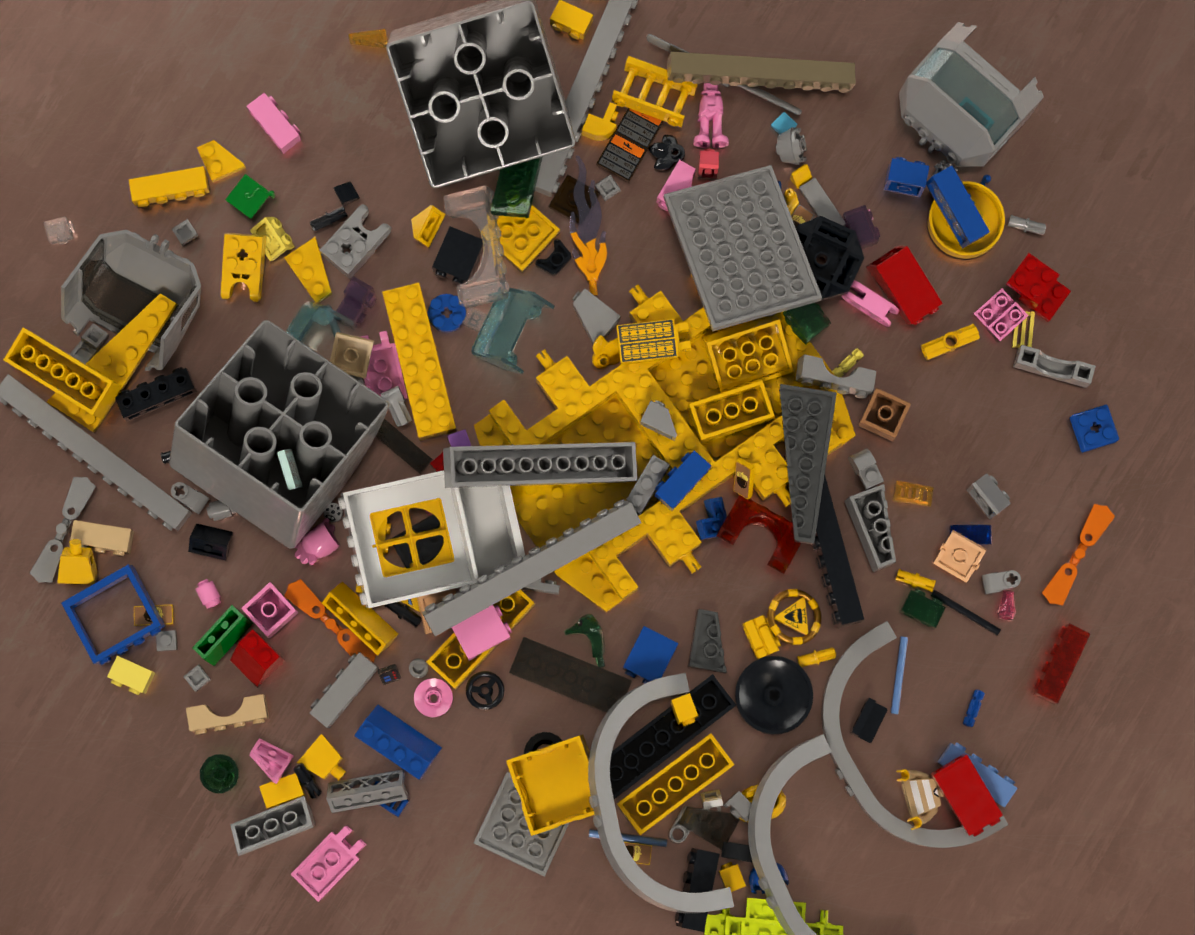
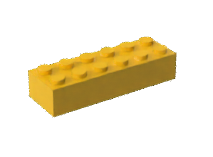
[3,327,122,419]
[426,590,535,690]
[617,733,735,836]

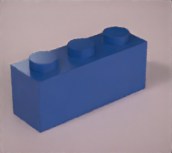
[655,450,711,511]

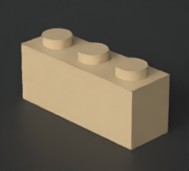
[70,520,134,556]

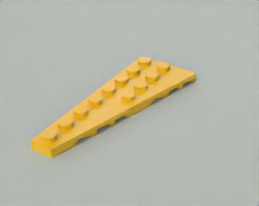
[47,293,178,433]

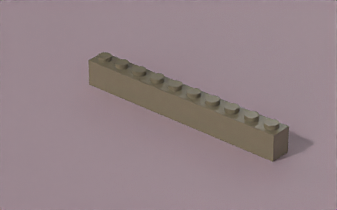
[667,52,856,93]

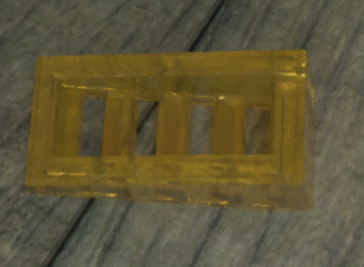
[348,29,388,48]
[893,481,934,507]

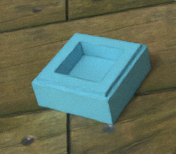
[771,112,798,135]

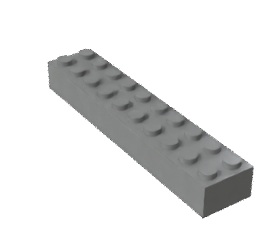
[443,442,637,488]

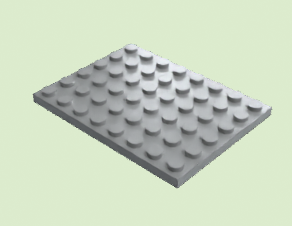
[663,165,822,332]

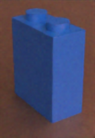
[623,626,679,684]

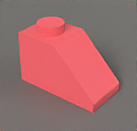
[698,149,719,179]

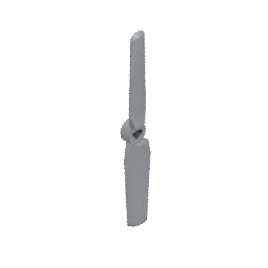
[646,34,802,115]

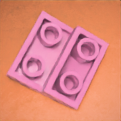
[973,288,1029,341]

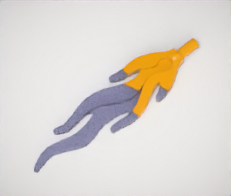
[569,155,607,296]

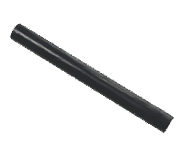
[931,590,1001,636]

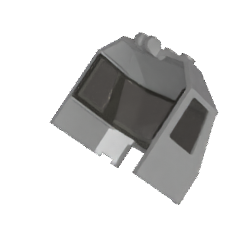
[61,230,201,371]

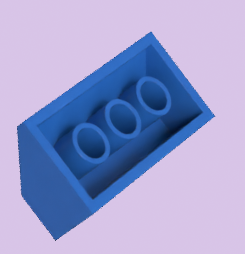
[354,705,442,780]

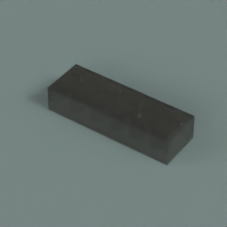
[509,637,632,713]

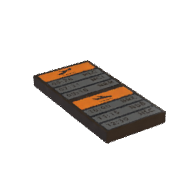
[596,108,664,182]

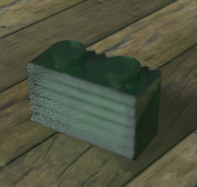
[899,589,946,629]

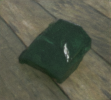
[783,302,831,344]

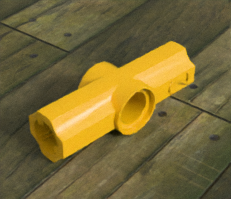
[921,323,980,361]

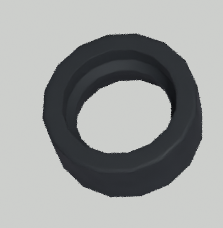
[721,841,752,862]

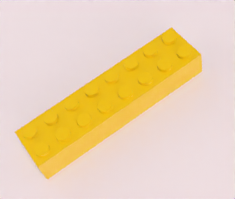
[382,283,457,441]

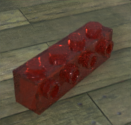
[1033,623,1090,705]

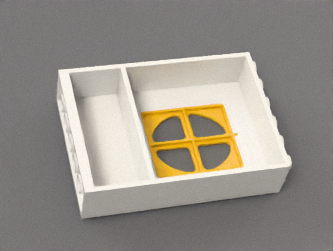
[338,470,525,608]

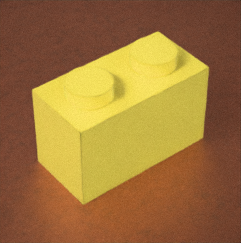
[107,656,155,695]

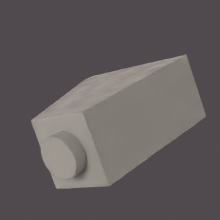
[572,288,621,344]

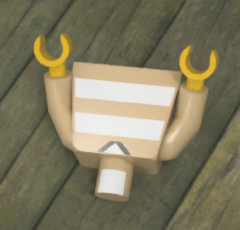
[896,769,944,830]

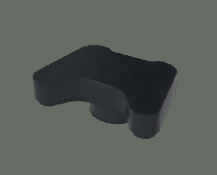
[535,239,571,276]

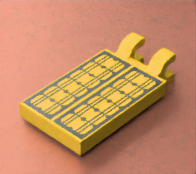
[616,319,691,364]

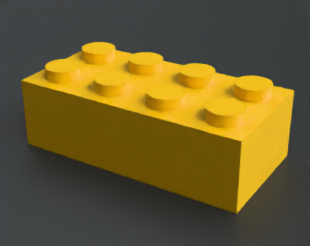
[688,380,775,443]

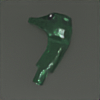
[565,614,605,668]

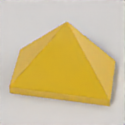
[411,205,446,247]

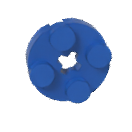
[428,294,466,333]

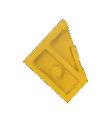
[197,140,246,182]

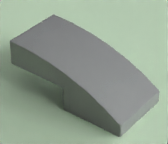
[70,323,108,364]

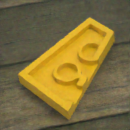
[284,237,332,305]

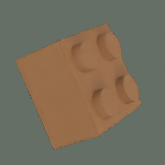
[858,388,911,442]

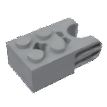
[320,204,391,279]

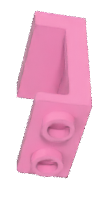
[452,605,512,661]

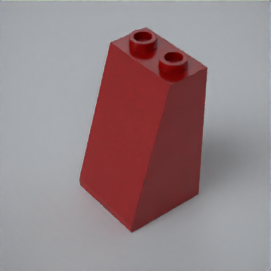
[866,246,943,325]
[930,754,1003,837]

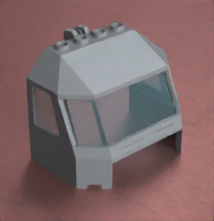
[899,22,1044,167]

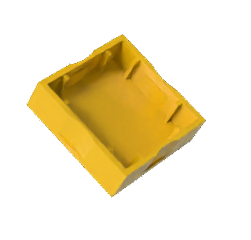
[506,734,594,836]

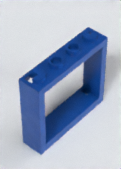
[61,564,166,666]

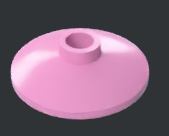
[414,678,453,717]

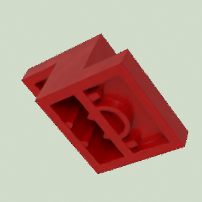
[1006,253,1071,322]

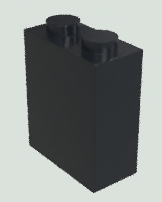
[432,226,485,286]

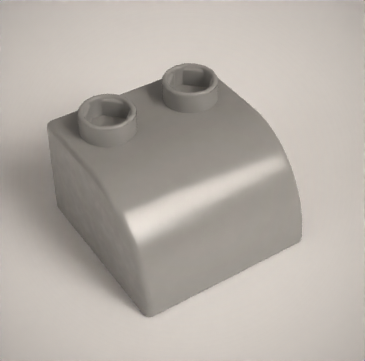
[386,0,575,188]
[169,320,389,549]

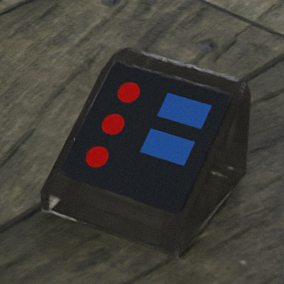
[378,664,401,685]

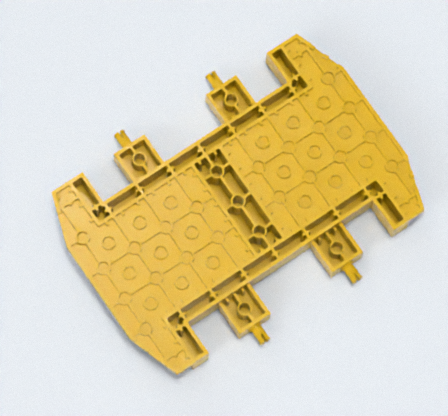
[474,274,856,613]

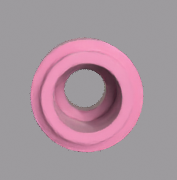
[195,579,221,609]

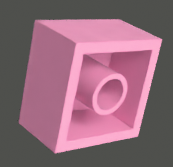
[241,582,299,639]

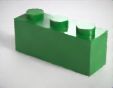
[192,605,253,666]

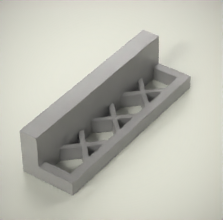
[326,769,408,813]

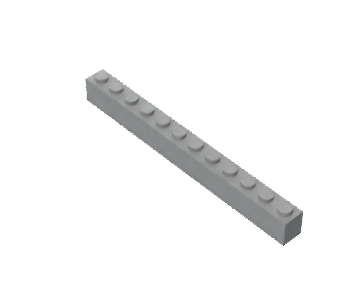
[530,0,639,197]
[0,374,192,531]
[422,499,641,636]

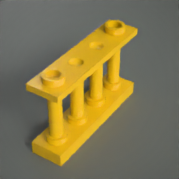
[611,56,698,128]

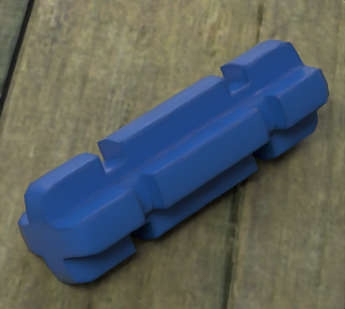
[963,690,985,727]

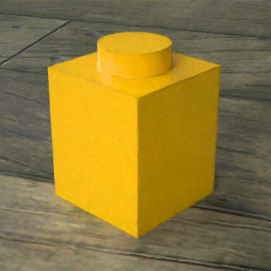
[718,862,746,892]

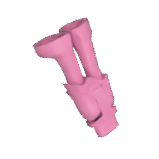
[693,83,729,148]

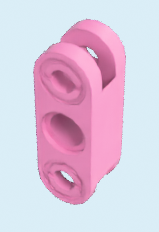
[842,280,900,327]

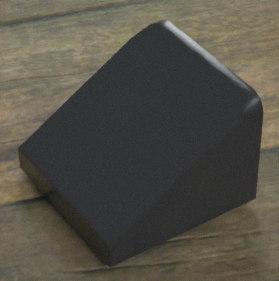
[333,181,360,207]

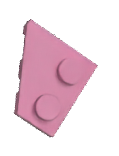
[249,738,294,784]

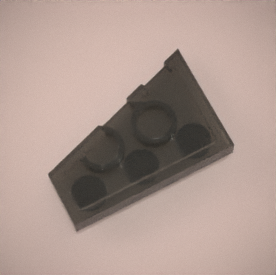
[678,806,740,850]

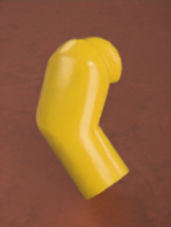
[784,188,799,215]

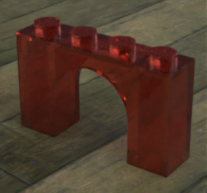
[717,495,801,574]

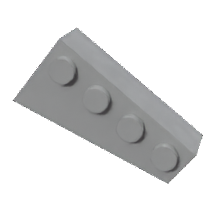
[844,484,896,572]

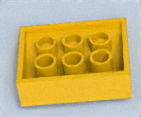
[702,314,794,394]

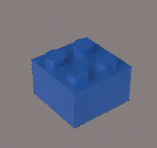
[884,157,930,197]

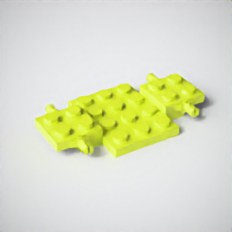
[704,898,843,935]

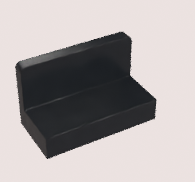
[188,524,233,561]
[850,698,888,743]

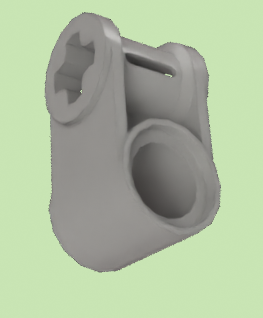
[171,482,210,514]
[982,570,1021,594]
[668,805,701,844]

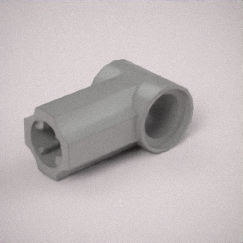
[381,386,412,427]

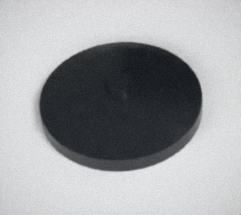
[735,656,813,735]

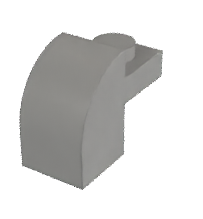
[848,448,884,490]

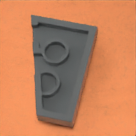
[688,609,727,673]

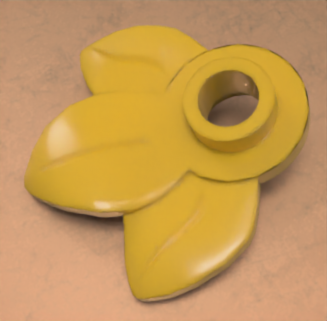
[592,335,620,369]

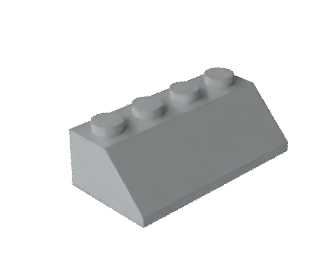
[230,796,315,856]

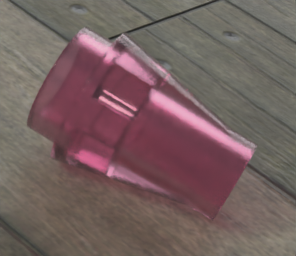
[997,591,1016,620]

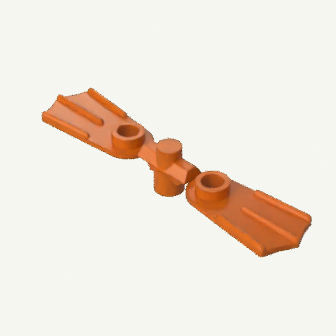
[1042,504,1115,606]
[284,579,376,663]

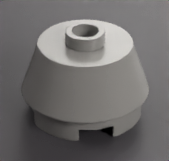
[776,127,807,165]

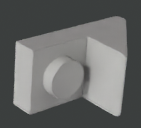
[522,578,560,595]

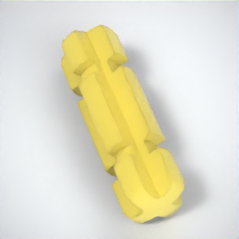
[832,348,864,377]

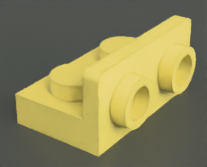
[250,217,294,261]

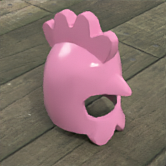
[295,518,340,565]

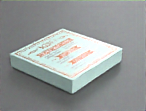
[277,449,303,490]

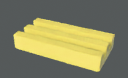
[1011,310,1035,348]

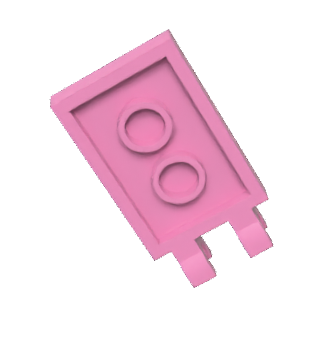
[360,331,408,399]
[291,825,367,902]

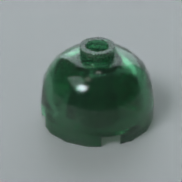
[200,754,240,794]

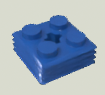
[1070,404,1119,453]

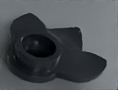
[649,135,685,170]

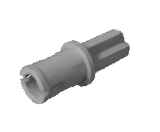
[1007,215,1046,235]

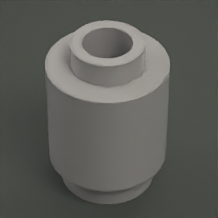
[206,500,236,521]

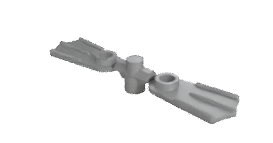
[30,477,96,583]

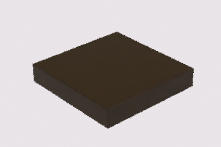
[549,174,600,226]

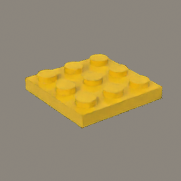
[480,193,560,272]

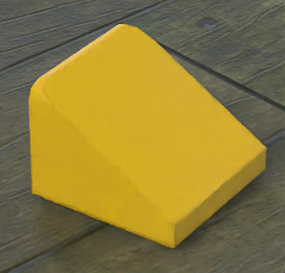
[790,164,812,189]

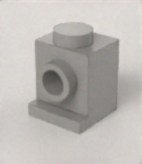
[723,791,752,822]

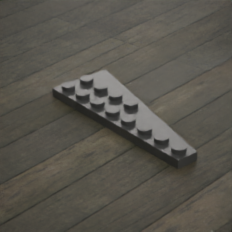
[779,384,837,545]

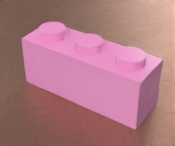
[246,93,301,154]

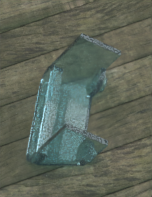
[471,287,555,374]
[286,301,356,343]

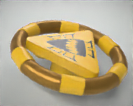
[767,589,822,645]

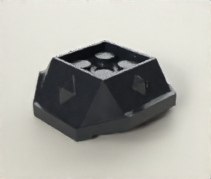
[795,216,864,300]

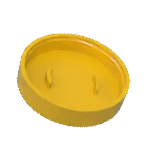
[927,181,1005,259]

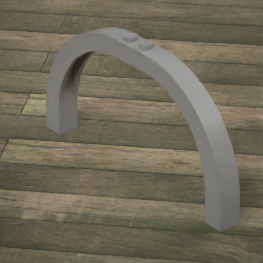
[821,621,1009,848]
[588,673,734,913]
[748,734,913,935]

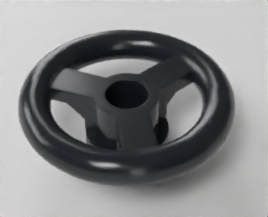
[466,671,505,710]

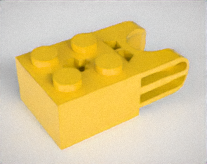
[221,233,266,302]

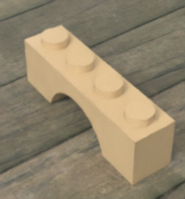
[186,694,269,735]

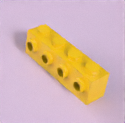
[128,166,210,207]
[322,581,398,656]

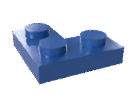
[696,497,732,540]

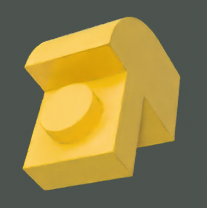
[582,102,619,141]

